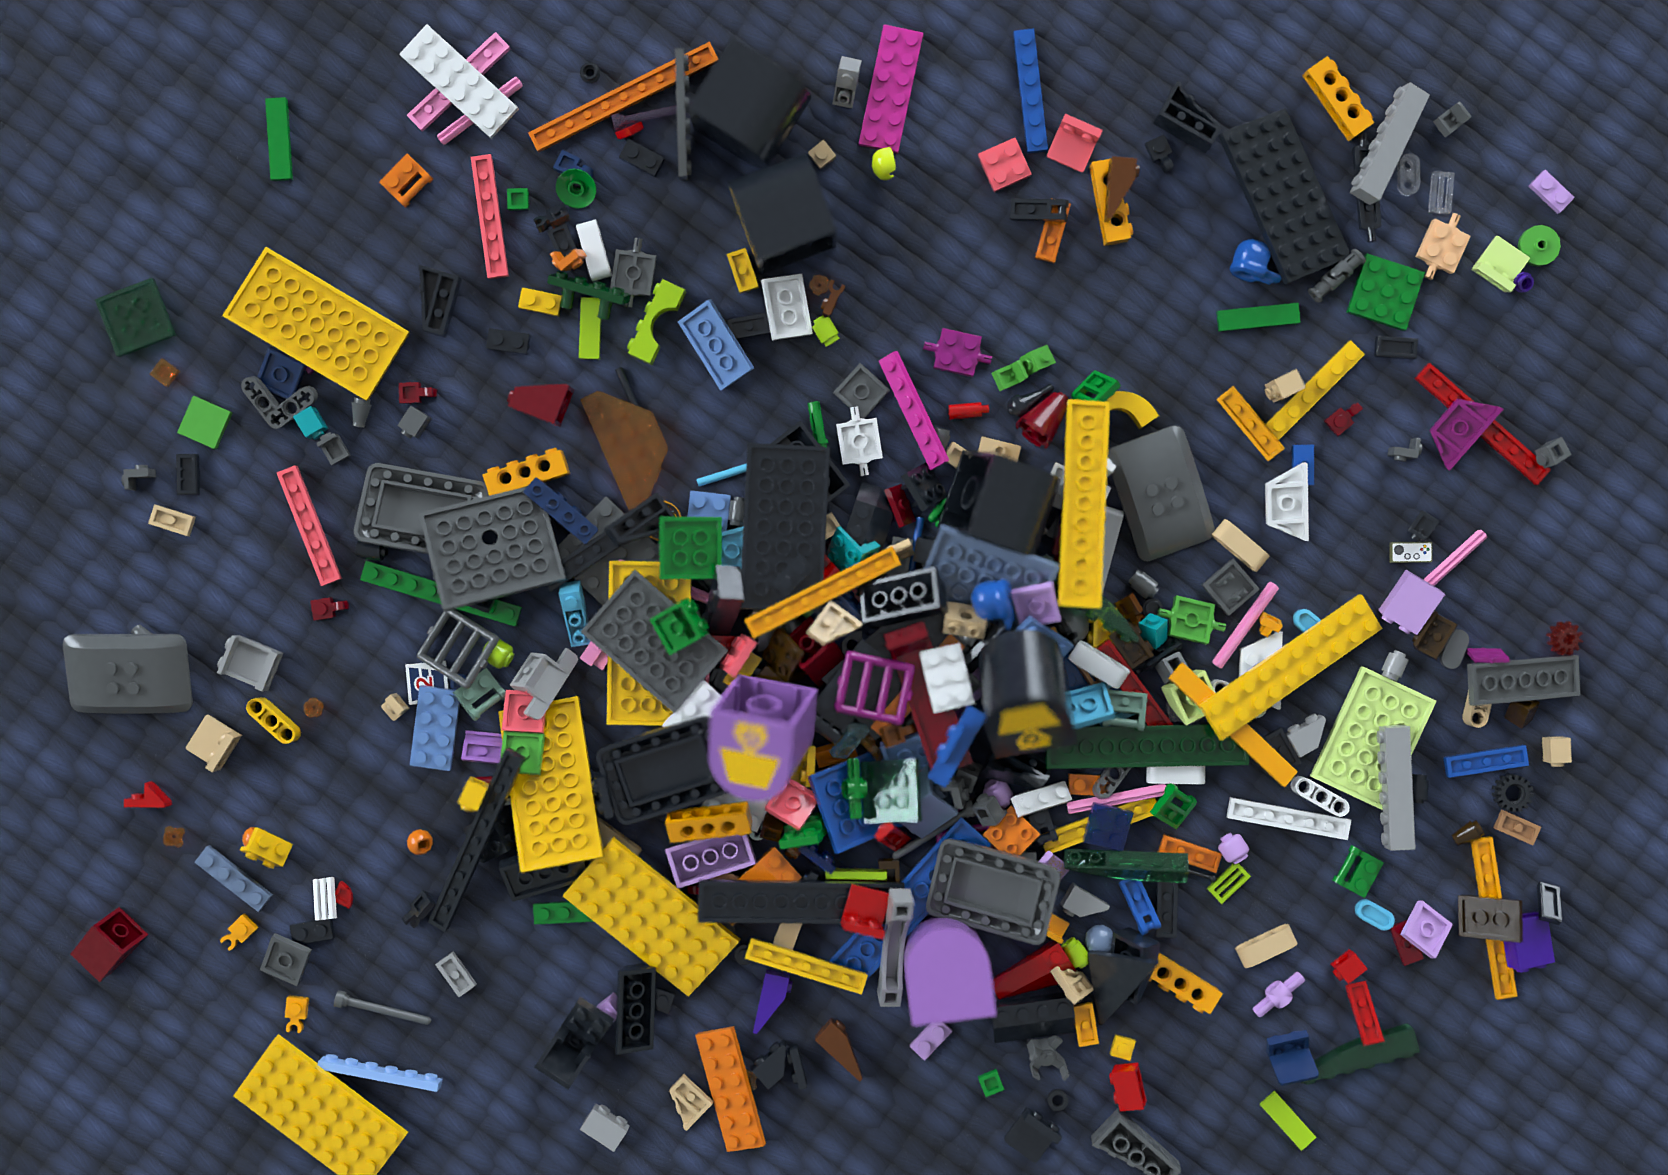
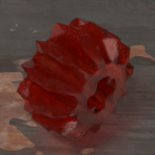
[1546,621,1584,655]

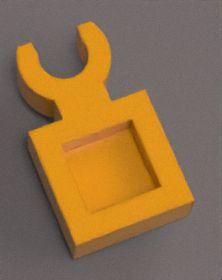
[220,913,259,950]
[285,996,309,1033]

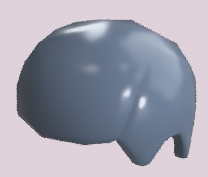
[1084,925,1113,953]

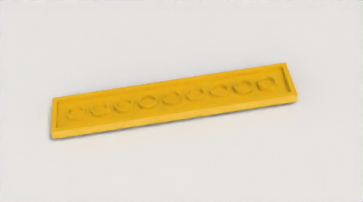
[1058,399,1110,609]
[1199,594,1382,740]

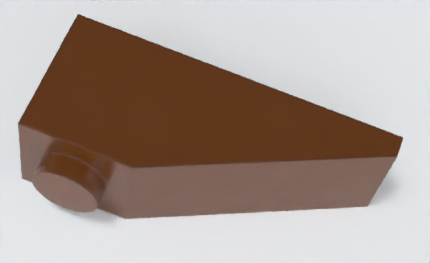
[1104,156,1140,222]
[815,1017,862,1082]

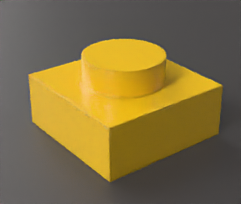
[1110,1034,1136,1061]

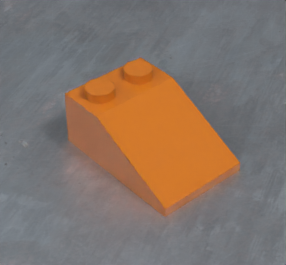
[737,847,802,881]

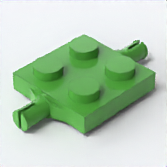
[1157,595,1226,645]

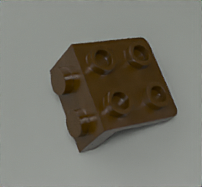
[762,627,806,683]

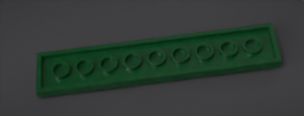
[1046,725,1249,769]

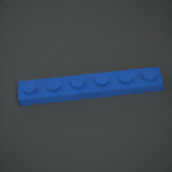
[1013,28,1048,154]

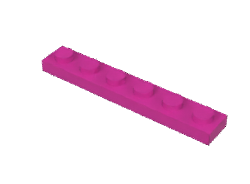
[879,351,950,470]

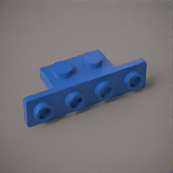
[928,706,984,787]

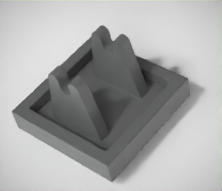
[1201,558,1260,616]

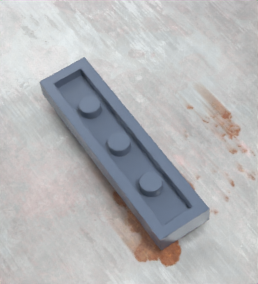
[194,845,273,912]

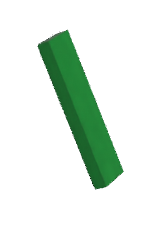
[265,97,293,181]
[1217,303,1301,332]

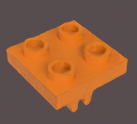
[983,806,1041,856]

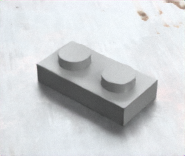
[435,951,477,997]

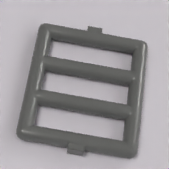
[417,609,499,689]

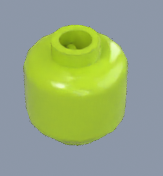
[483,639,515,669]

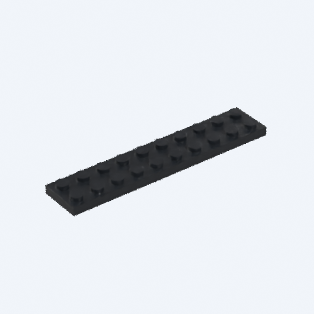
[698,880,905,924]

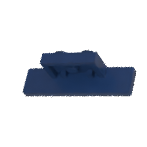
[523,477,598,544]

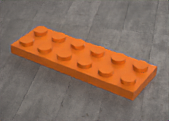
[695,1026,766,1152]

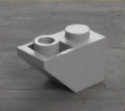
[833,56,862,108]
[1285,714,1326,757]

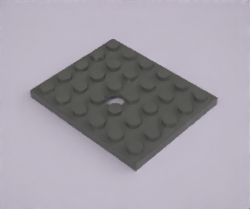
[419,487,566,612]

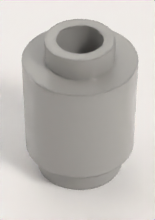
[1382,650,1409,682]

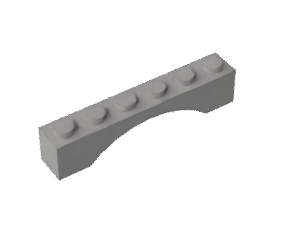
[877,889,914,1007]

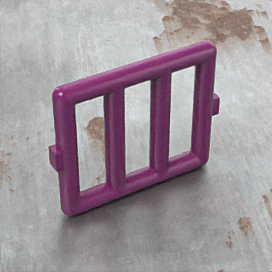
[834,651,915,725]

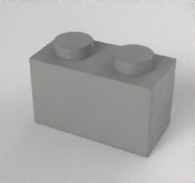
[580,1104,630,1152]

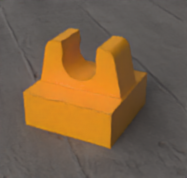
[1259,611,1282,638]

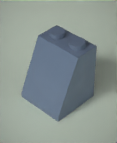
[893,765,958,838]

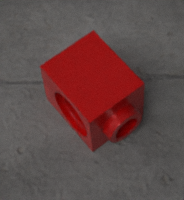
[1331,949,1367,984]

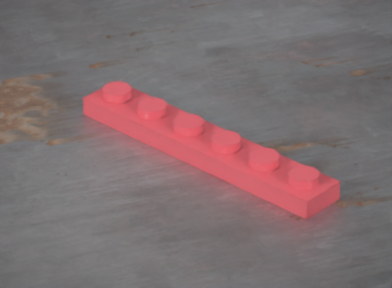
[471,154,509,279]
[277,465,342,586]

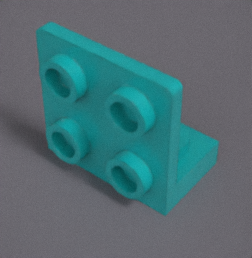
[826,526,880,571]

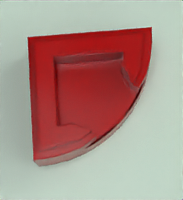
[615,121,644,139]
[335,881,353,909]

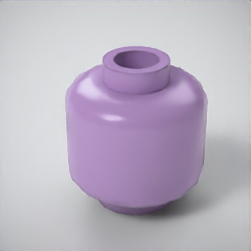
[983,779,1013,809]
[1218,833,1249,864]

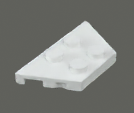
[1265,462,1309,541]
[1239,631,1283,709]

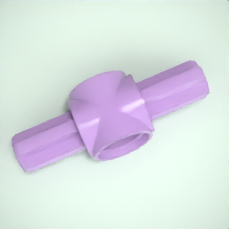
[1253,972,1305,1017]

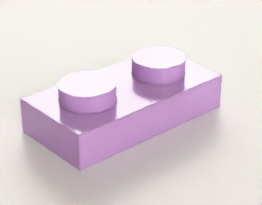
[1529,170,1575,214]
[910,1022,952,1061]

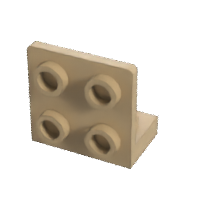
[186,715,242,772]

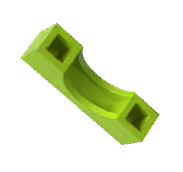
[627,279,686,365]

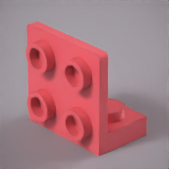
[1047,114,1103,173]

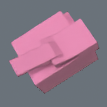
[580,641,608,671]

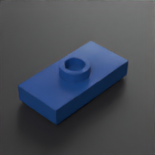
[1292,445,1314,486]

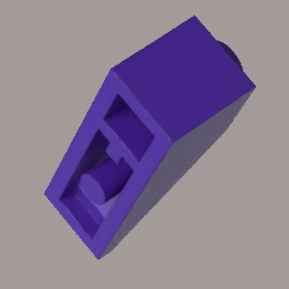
[753,969,793,1034]

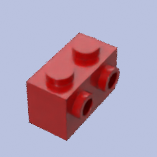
[1109,1063,1147,1112]

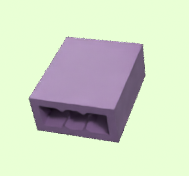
[1379,570,1445,635]

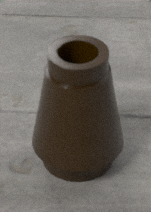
[1451,820,1484,846]

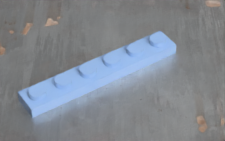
[318,1054,443,1092]

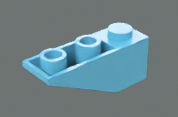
[559,580,591,647]

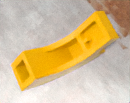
[1105,391,1159,429]

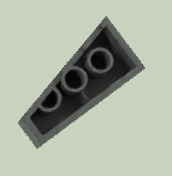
[1091,1108,1181,1175]

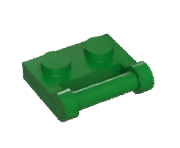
[1071,370,1121,402]
[1150,783,1197,829]
[1332,845,1384,898]

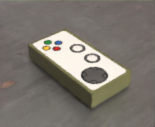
[1389,542,1432,563]

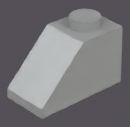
[1060,883,1110,917]

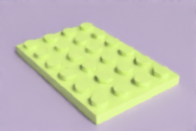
[1310,666,1437,810]

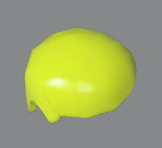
[871,147,896,180]

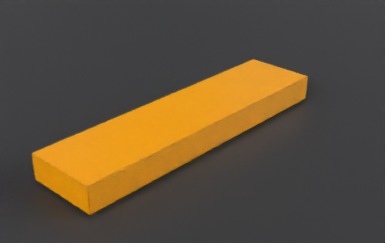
[1216,386,1285,461]

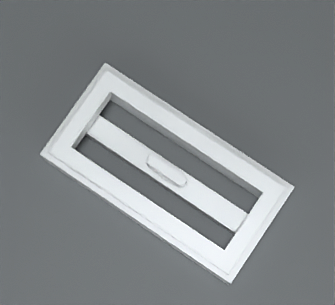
[313,877,337,921]

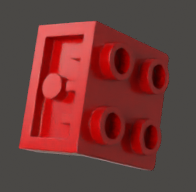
[840,884,889,939]

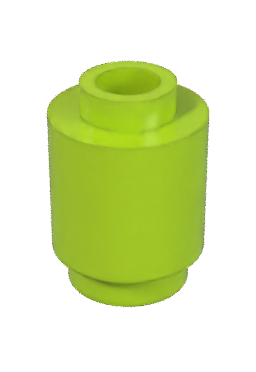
[812,315,840,347]
[1061,937,1089,969]

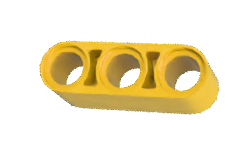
[246,697,301,744]

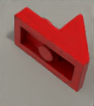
[124,781,172,808]

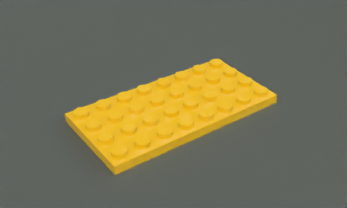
[222,247,410,401]
[607,561,692,726]
[498,696,604,873]
[563,837,740,997]
[233,1034,408,1175]

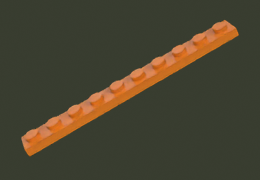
[528,41,718,153]

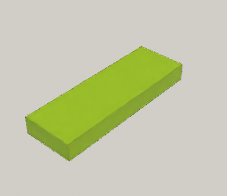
[579,297,601,360]
[826,868,888,880]
[1260,1091,1317,1151]

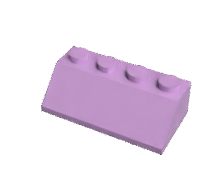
[665,834,757,888]

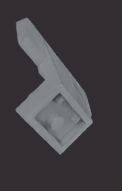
[510,648,578,720]

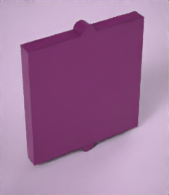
[1466,648,1510,663]

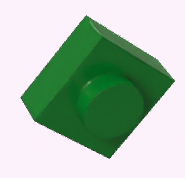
[507,188,529,211]
[978,1069,1004,1097]

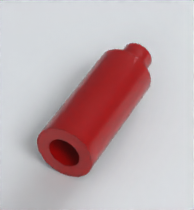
[948,402,989,419]

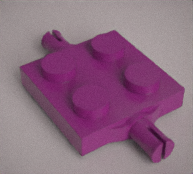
[923,328,992,377]

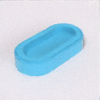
[1293,609,1321,632]
[1355,899,1395,930]

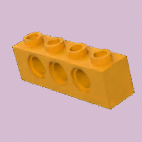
[1302,56,1374,142]
[1089,159,1133,246]
[482,448,570,496]
[665,801,753,843]
[1149,953,1223,1014]

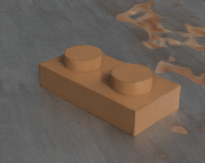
[1493,810,1541,845]

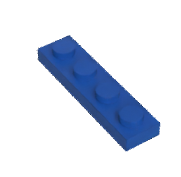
[1443,745,1529,778]

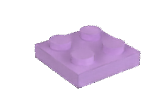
[1011,582,1061,625]
[1400,900,1453,958]

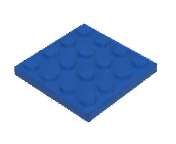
[807,747,904,854]

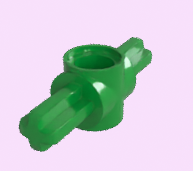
[841,758,867,819]

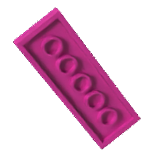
[859,24,923,154]

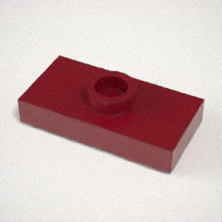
[884,484,916,528]
[1390,920,1424,966]

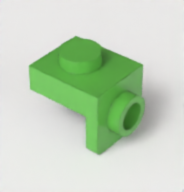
[1019,345,1056,376]
[992,360,1028,391]

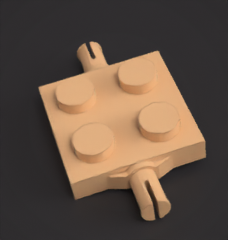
[1415,213,1471,280]

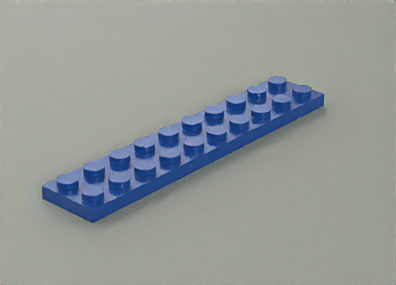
[828,817,992,993]

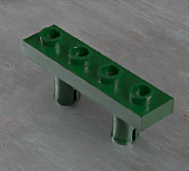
[547,271,631,320]

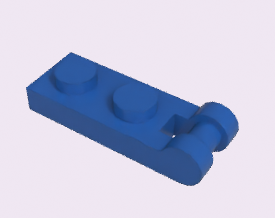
[1118,874,1161,935]

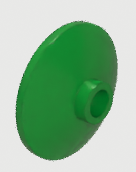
[556,169,596,208]

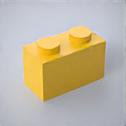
[458,776,489,812]

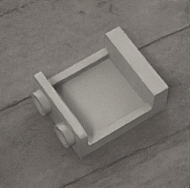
[217,635,283,691]

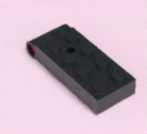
[815,639,888,744]
[499,855,594,902]

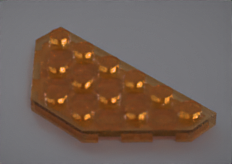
[580,391,668,510]

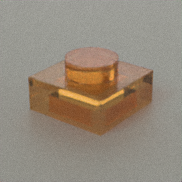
[150,358,180,387]

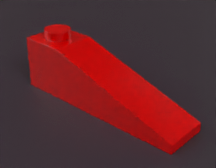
[992,940,1076,999]

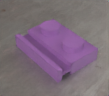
[461,731,502,764]

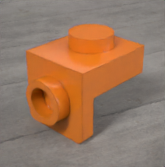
[550,249,587,271]

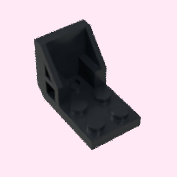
[534,997,614,1090]

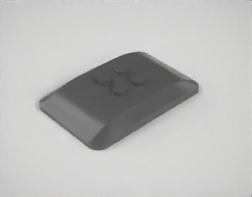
[1107,425,1215,561]
[354,463,489,554]
[63,634,193,714]
[926,838,1061,945]

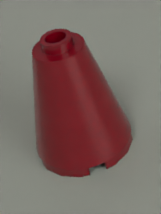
[1016,392,1068,449]

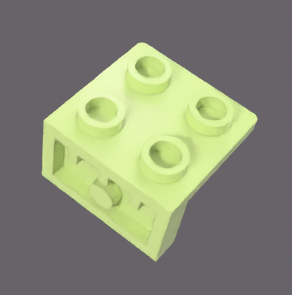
[1471,236,1530,292]

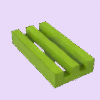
[1207,863,1251,904]

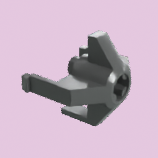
[1027,1035,1069,1081]

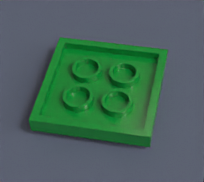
[1346,253,1425,331]
[659,517,722,579]

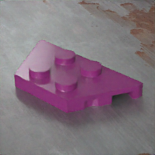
[1429,398,1503,471]

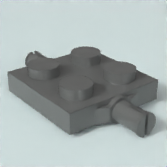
[610,238,657,308]

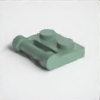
[452,668,506,721]
[1102,689,1147,731]

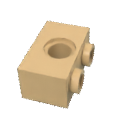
[1265,369,1306,403]
[943,602,987,639]

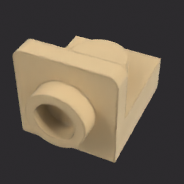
[381,693,410,721]

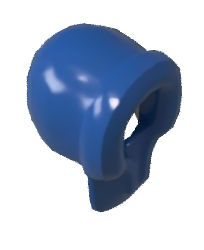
[1230,239,1282,285]
[971,579,1015,631]

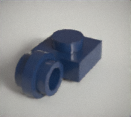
[553,150,594,178]

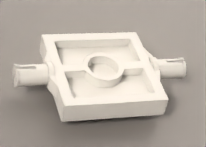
[836,406,883,476]

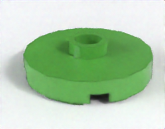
[1518,225,1561,267]

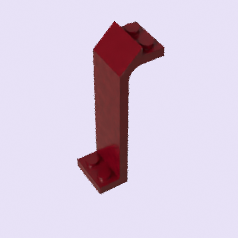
[884,622,973,770]

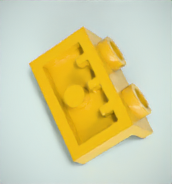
[791,744,816,787]

